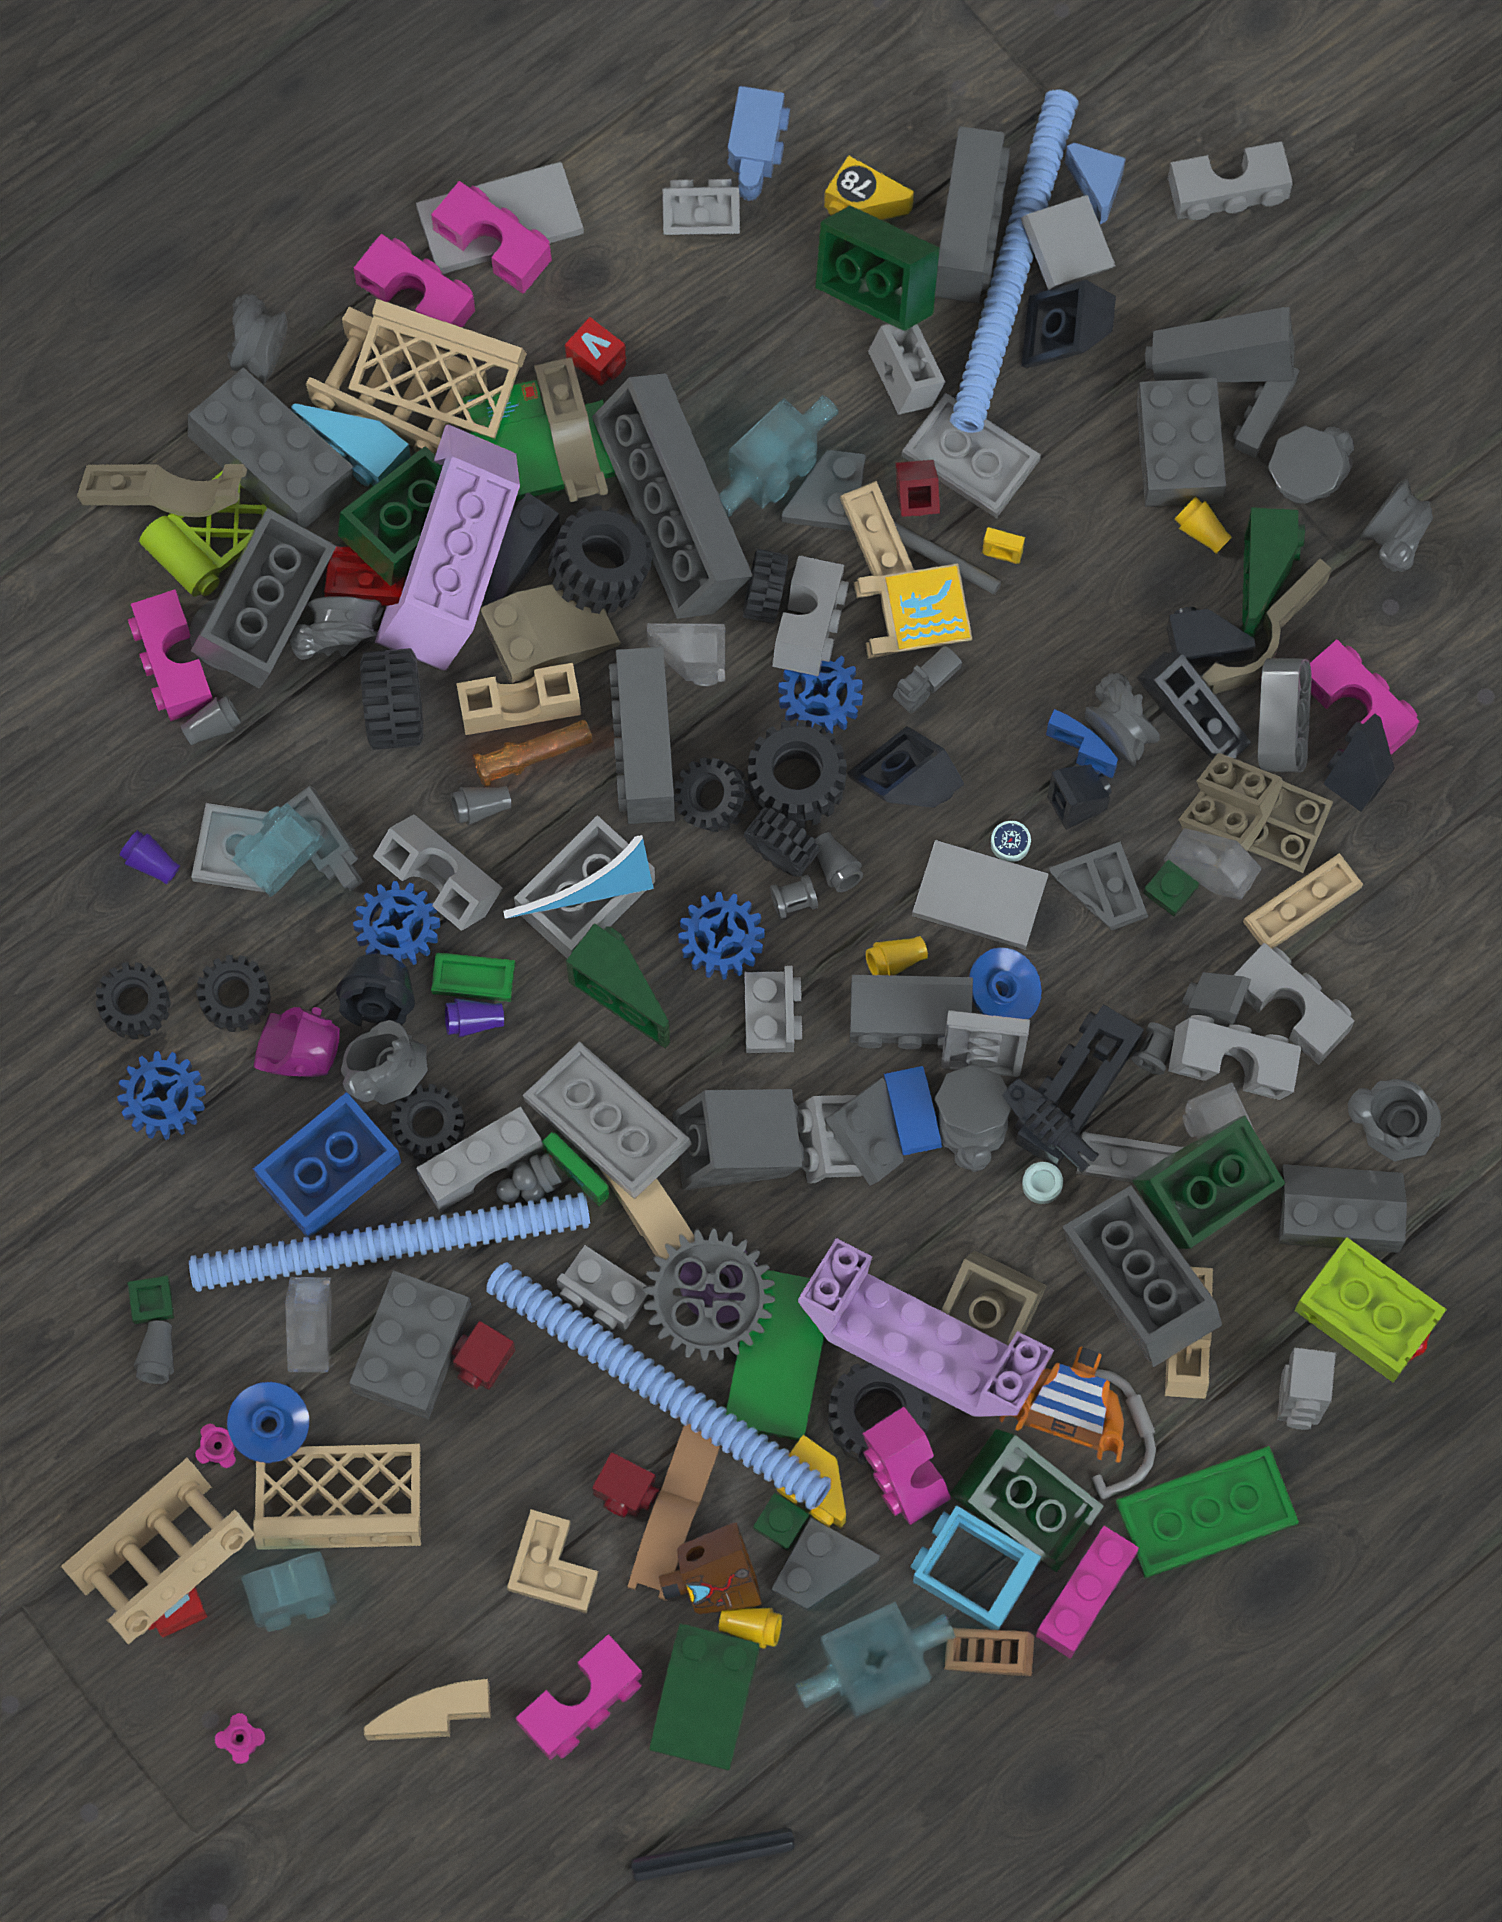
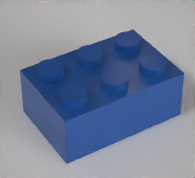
[253,1092,401,1239]

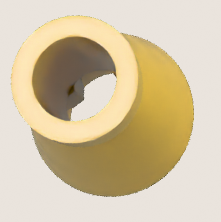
[1174,497,1232,554]
[866,936,928,976]
[719,1608,782,1649]

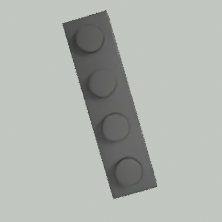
[1233,367,1300,458]

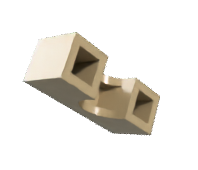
[456,663,581,735]

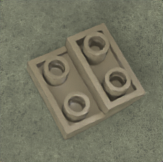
[1179,753,1283,854]
[1248,781,1333,873]

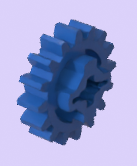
[778,656,863,734]
[353,881,440,965]
[678,892,765,980]
[117,1051,206,1140]

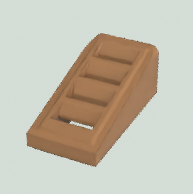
[945,1628,1034,1676]

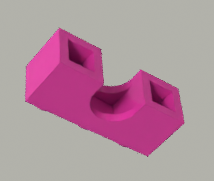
[431,181,551,294]
[354,234,475,328]
[128,590,213,721]
[1310,640,1419,755]
[863,1407,951,1525]
[1036,1526,1139,1659]
[516,1634,642,1760]

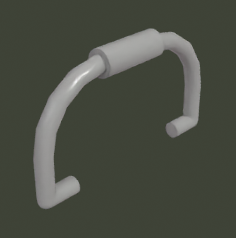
[1092,1369,1156,1499]

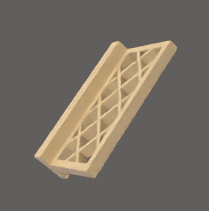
[348,299,527,439]
[254,1444,421,1550]

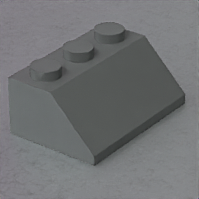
[850,975,973,1050]
[1279,1164,1407,1253]

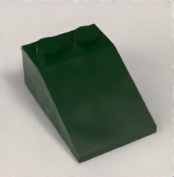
[1242,508,1305,638]
[566,923,670,1049]
[1132,1115,1285,1249]
[950,1428,1104,1572]
[649,1623,760,1771]

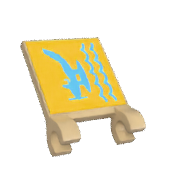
[854,564,972,659]

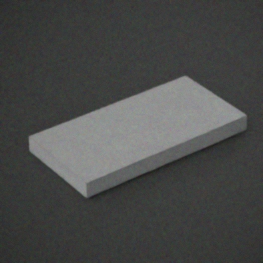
[416,162,584,274]
[941,1011,1030,1077]
[523,1042,692,1199]

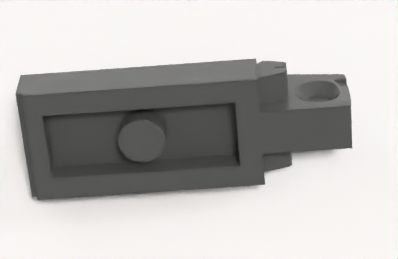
[279,786,364,891]

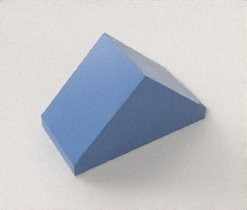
[1065,143,1125,224]

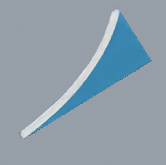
[504,835,654,919]

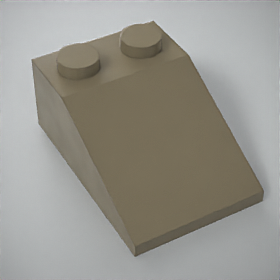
[480,584,620,684]
[941,1250,1047,1346]

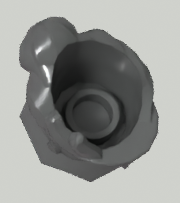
[227,294,288,385]
[1268,425,1354,503]
[1360,479,1433,572]
[290,597,384,660]
[1084,673,1160,767]
[341,1020,428,1105]
[935,1064,1011,1172]
[1348,1079,1441,1162]

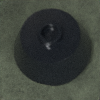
[336,954,415,1027]

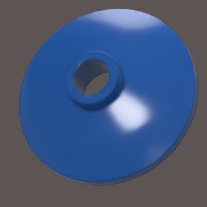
[969,948,1042,1020]
[227,1382,309,1463]

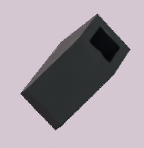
[1323,713,1395,812]

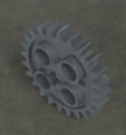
[643,1228,775,1361]

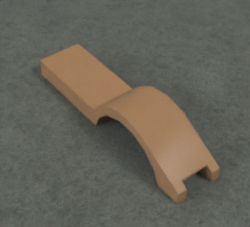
[628,1424,721,1601]

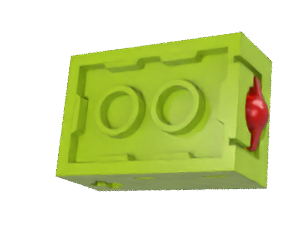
[1294,1237,1447,1383]

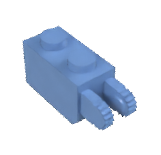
[728,86,790,201]

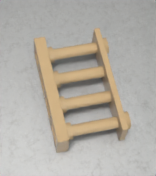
[306,307,488,455]
[61,1458,255,1644]

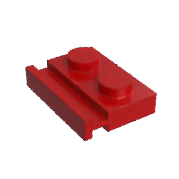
[324,546,407,606]

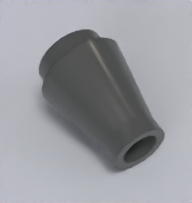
[180,695,242,745]
[451,786,511,826]
[814,832,863,892]
[134,1321,174,1384]

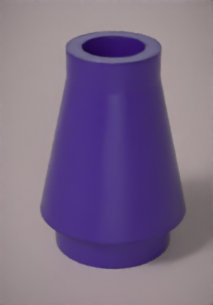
[119,830,180,885]
[445,998,504,1038]

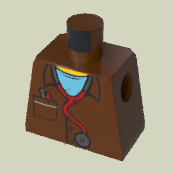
[659,1522,762,1614]

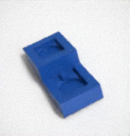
[1046,709,1118,778]
[884,1066,942,1156]

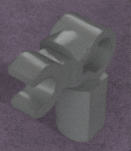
[893,646,962,714]

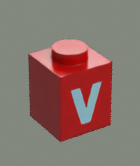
[565,317,626,386]
[148,1587,208,1638]

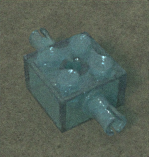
[719,395,839,517]
[795,1602,956,1719]

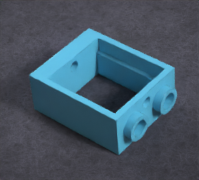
[911,1506,1041,1630]

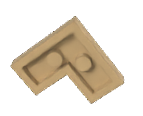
[507,1510,598,1613]

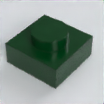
[1143,859,1200,917]
[128,1276,175,1325]
[753,1493,809,1551]

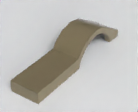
[534,357,608,502]
[77,464,247,517]
[1201,559,1332,694]

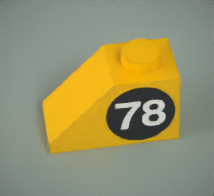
[825,156,914,220]

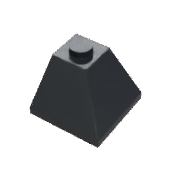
[1021,280,1116,369]
[847,726,964,808]

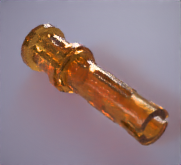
[472,719,593,787]

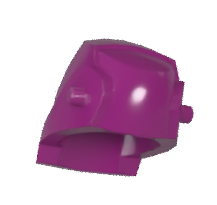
[253,1007,340,1077]

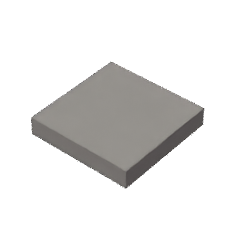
[1021,195,1115,290]
[191,803,284,893]

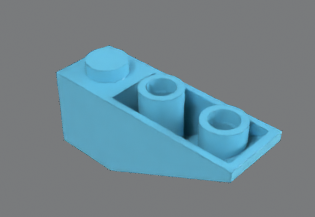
[291,404,411,487]

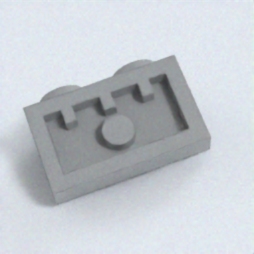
[663,179,740,235]
[745,966,802,1053]
[797,1095,862,1183]
[557,1245,650,1332]

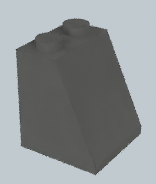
[672,1089,804,1190]

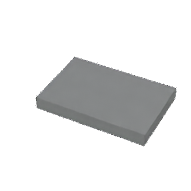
[902,393,1041,518]
[912,840,1048,950]

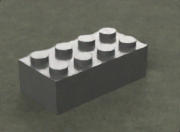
[935,126,1010,303]
[188,368,353,528]
[191,508,336,689]
[609,647,675,824]
[1063,1185,1222,1367]

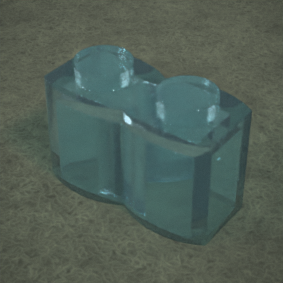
[232,803,326,897]
[242,1551,337,1631]

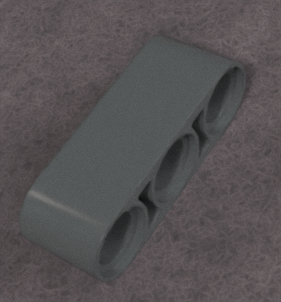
[1258,658,1312,772]

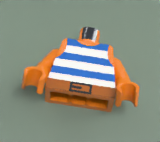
[999,1347,1124,1463]

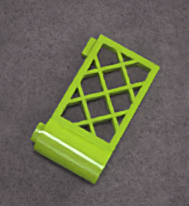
[139,471,267,596]

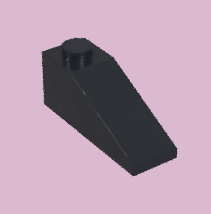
[481,493,561,607]
[1136,652,1251,760]

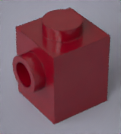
[895,459,940,517]
[452,1321,515,1390]
[592,1452,659,1518]

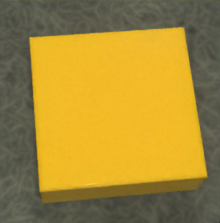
[982,527,1025,564]

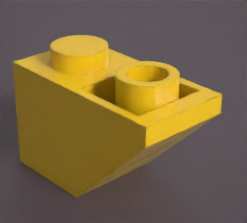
[774,1435,846,1529]

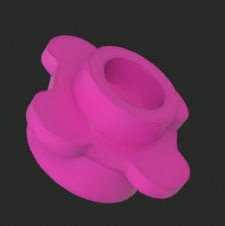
[196,1424,236,1468]
[215,1714,265,1764]

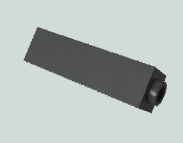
[1146,307,1295,383]

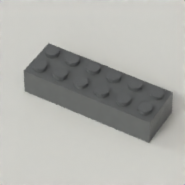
[592,374,753,619]

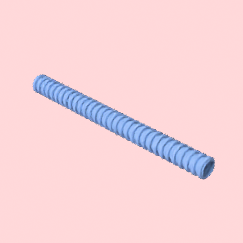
[950,90,1078,433]
[189,1192,590,1292]
[486,1263,831,1510]

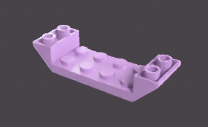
[375,424,520,671]
[798,1238,1054,1417]

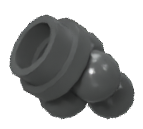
[496,1153,562,1203]

